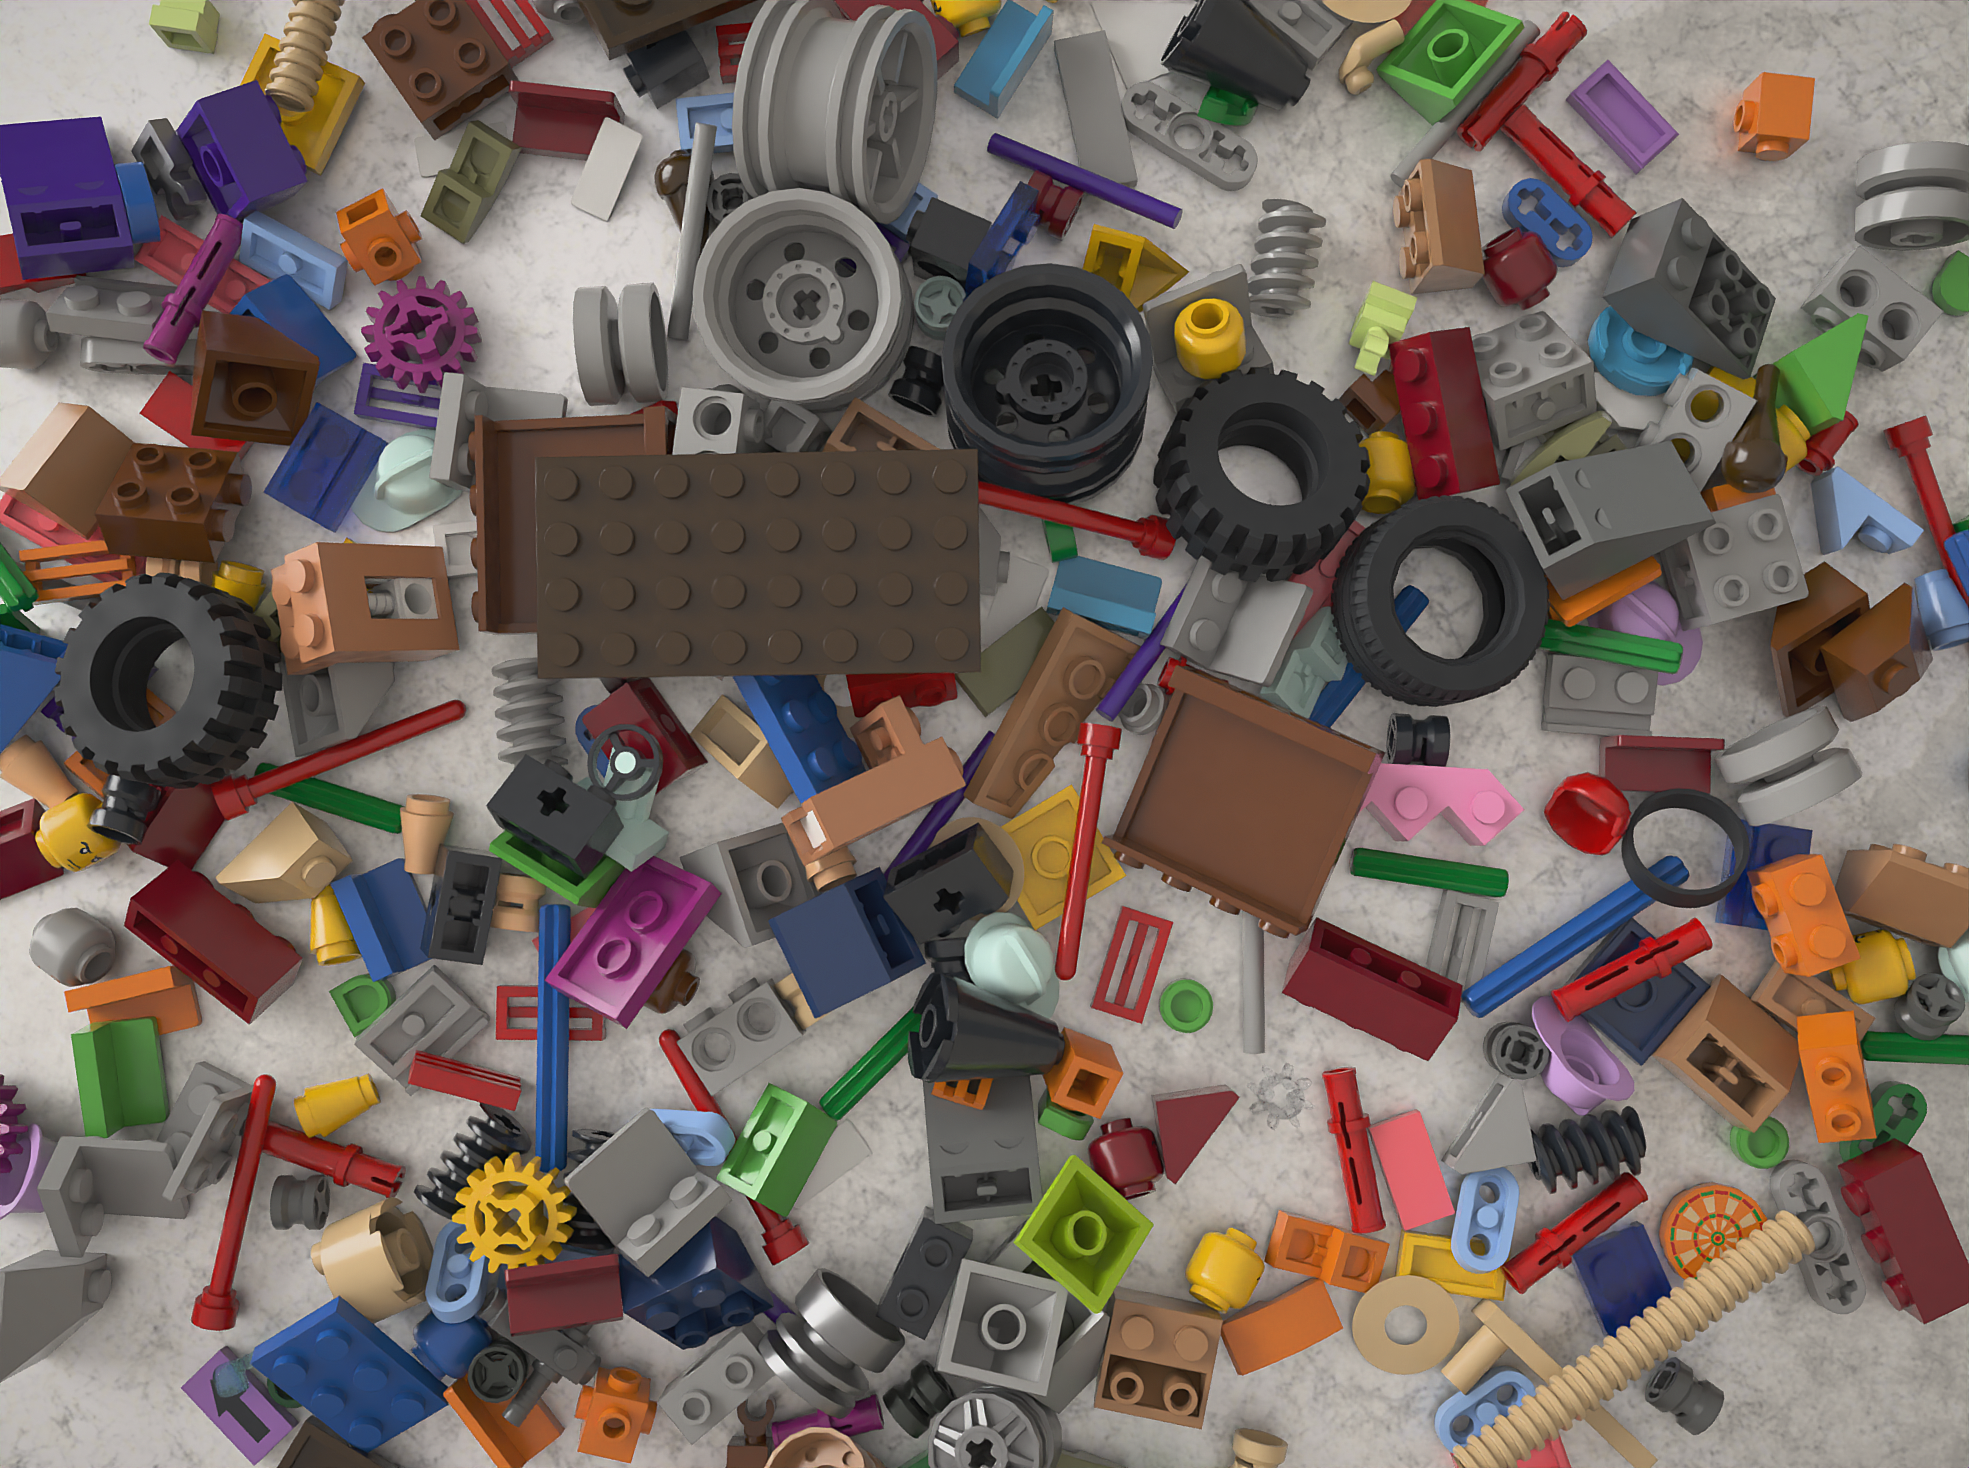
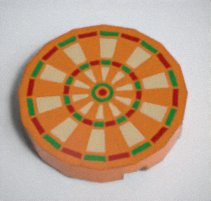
[1659,1182,1768,1280]

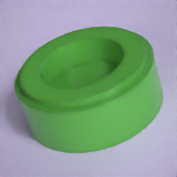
[1159,978,1213,1033]
[1730,1116,1789,1169]

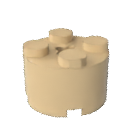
[311,1197,434,1324]

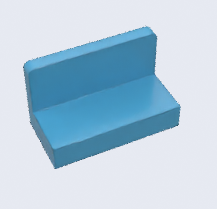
[954,0,1054,119]
[1046,556,1162,639]

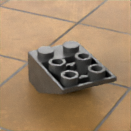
[1602,198,1776,380]
[1505,440,1716,600]
[923,1076,1043,1224]

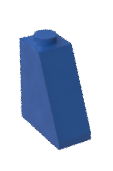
[0,624,68,754]

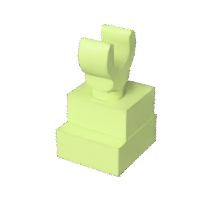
[149,0,220,54]
[1348,281,1417,376]

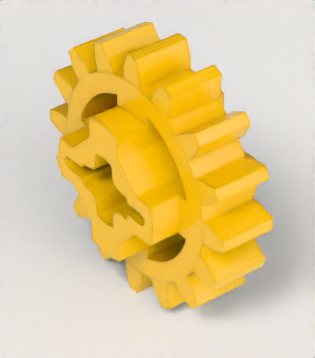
[452,1152,577,1274]

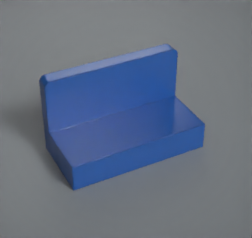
[229,274,357,390]
[330,858,432,982]

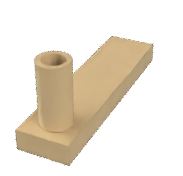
[1441,1298,1658,1468]

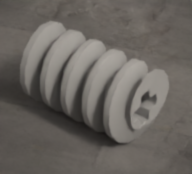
[1247,199,1326,318]
[491,657,568,768]

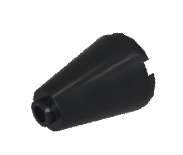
[1161,0,1311,110]
[908,973,1065,1083]

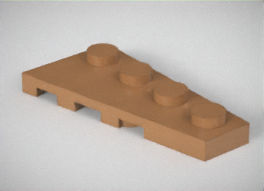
[963,607,1141,819]

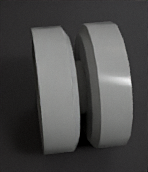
[1855,141,1969,251]
[573,282,668,406]
[1714,706,1862,826]

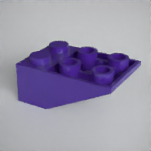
[0,116,134,280]

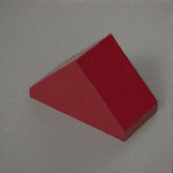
[1151,1085,1240,1185]

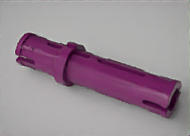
[143,214,243,365]

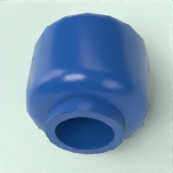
[411,1298,494,1381]

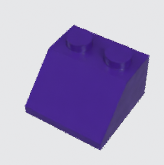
[175,80,308,223]

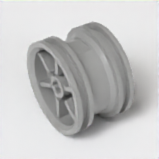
[732,0,937,224]
[692,188,915,414]

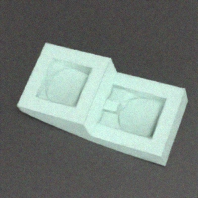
[1259,606,1348,718]

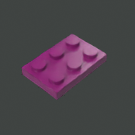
[545,856,722,1029]

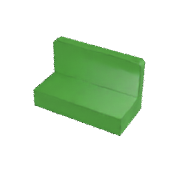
[71,1016,170,1138]
[716,1083,837,1217]

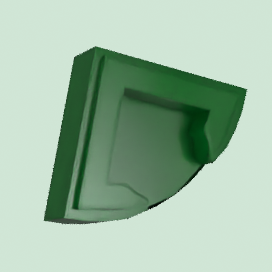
[1197,86,1259,126]

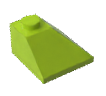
[1014,1155,1154,1314]

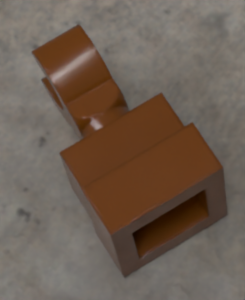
[1338,362,1400,435]
[725,1395,776,1468]

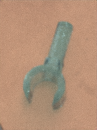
[213,1333,278,1398]

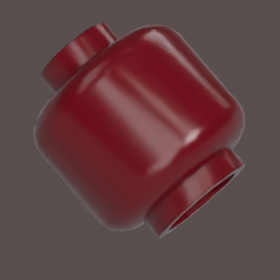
[1482,227,1558,310]
[1087,1118,1164,1200]

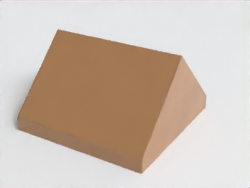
[0,402,135,540]

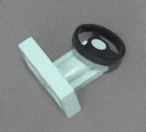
[576,724,669,872]

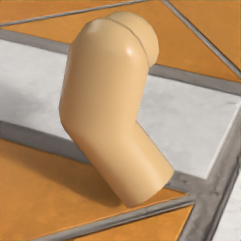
[1339,19,1404,95]

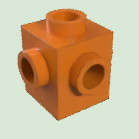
[336,188,423,286]
[574,1367,657,1464]

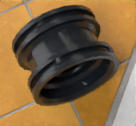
[941,263,1153,505]

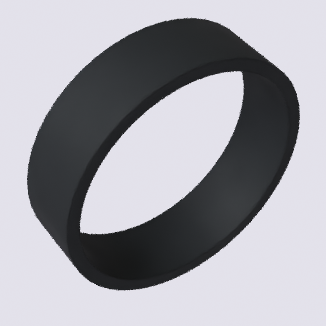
[1621,788,1749,908]

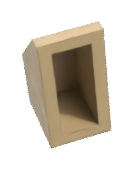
[689,694,794,809]
[215,801,353,904]

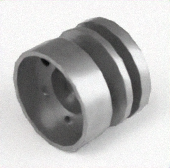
[758,1268,905,1419]
[928,1384,1062,1468]

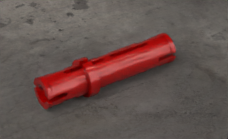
[1456,12,1587,152]
[1500,104,1637,238]
[1551,917,1713,1022]
[1322,1067,1386,1233]
[240,1120,406,1198]
[1500,1172,1648,1294]

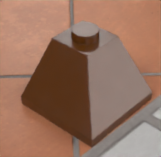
[190,310,320,447]
[1770,561,1870,718]
[1820,583,1933,722]

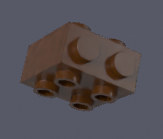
[362,0,519,141]
[95,443,252,563]

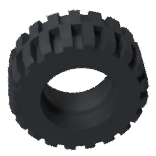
[1153,367,1371,582]
[54,573,283,789]

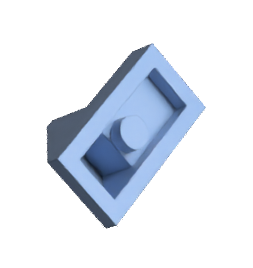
[1811,466,1924,555]

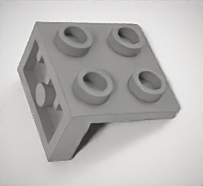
[1143,264,1274,413]
[1472,311,1597,451]
[429,372,568,491]
[1660,494,1809,631]
[1160,556,1313,687]
[156,1061,253,1202]
[565,1108,732,1277]
[37,1136,190,1258]

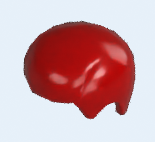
[1544,772,1632,856]

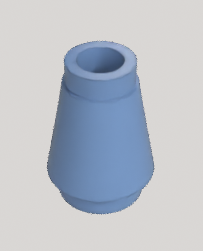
[1914,569,1969,651]

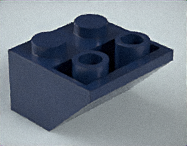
[768,867,926,1019]
[618,1216,774,1350]

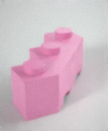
[1360,763,1524,846]

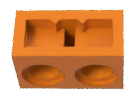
[1796,1010,1877,1143]

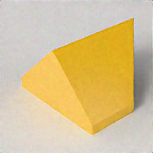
[1082,224,1189,313]

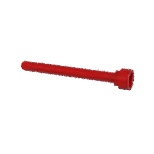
[1883,415,1969,607]
[979,481,1176,560]
[211,700,467,821]
[1055,723,1122,981]
[659,1029,809,1266]
[191,1074,276,1331]

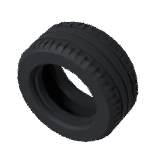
[1331,495,1550,707]

